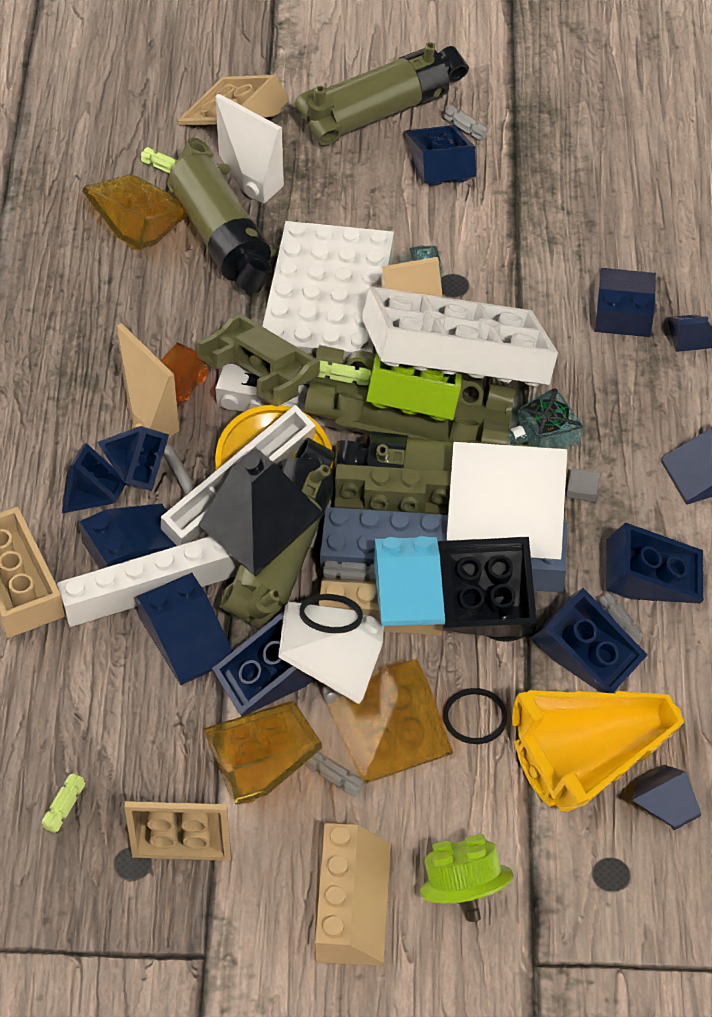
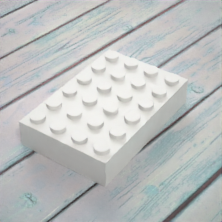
[262,221,394,370]
[362,286,558,386]

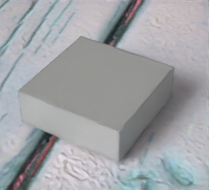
[567,468,601,502]

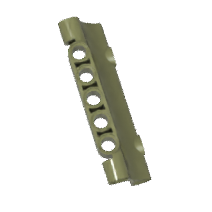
[303,344,516,445]

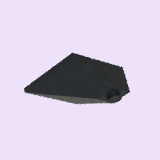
[198,447,323,577]
[437,537,537,638]

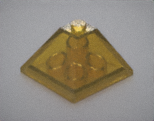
[82,174,188,250]
[328,658,453,785]
[204,700,322,805]

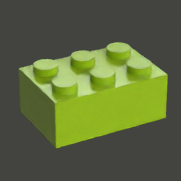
[366,351,462,421]

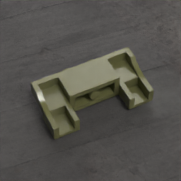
[197,313,320,406]
[335,464,451,515]

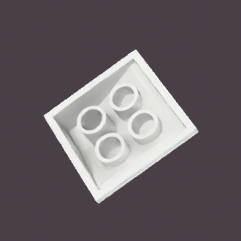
[215,94,284,204]
[278,602,384,704]

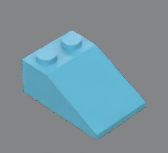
[374,536,445,626]

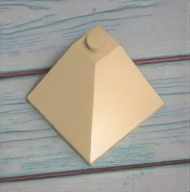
[177,75,289,125]
[117,323,179,437]
[124,801,232,861]

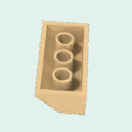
[319,576,443,636]
[315,823,391,966]

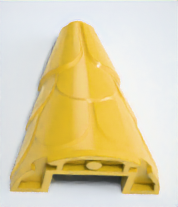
[512,690,684,812]

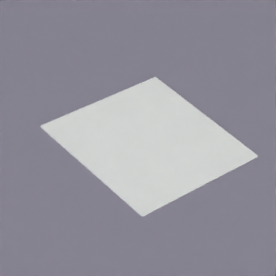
[447,442,567,559]

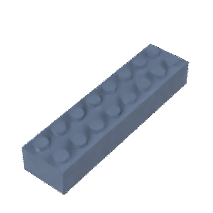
[320,507,567,593]

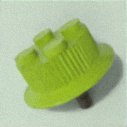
[420,834,513,922]

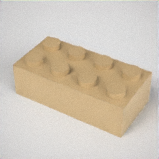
[0,506,65,638]

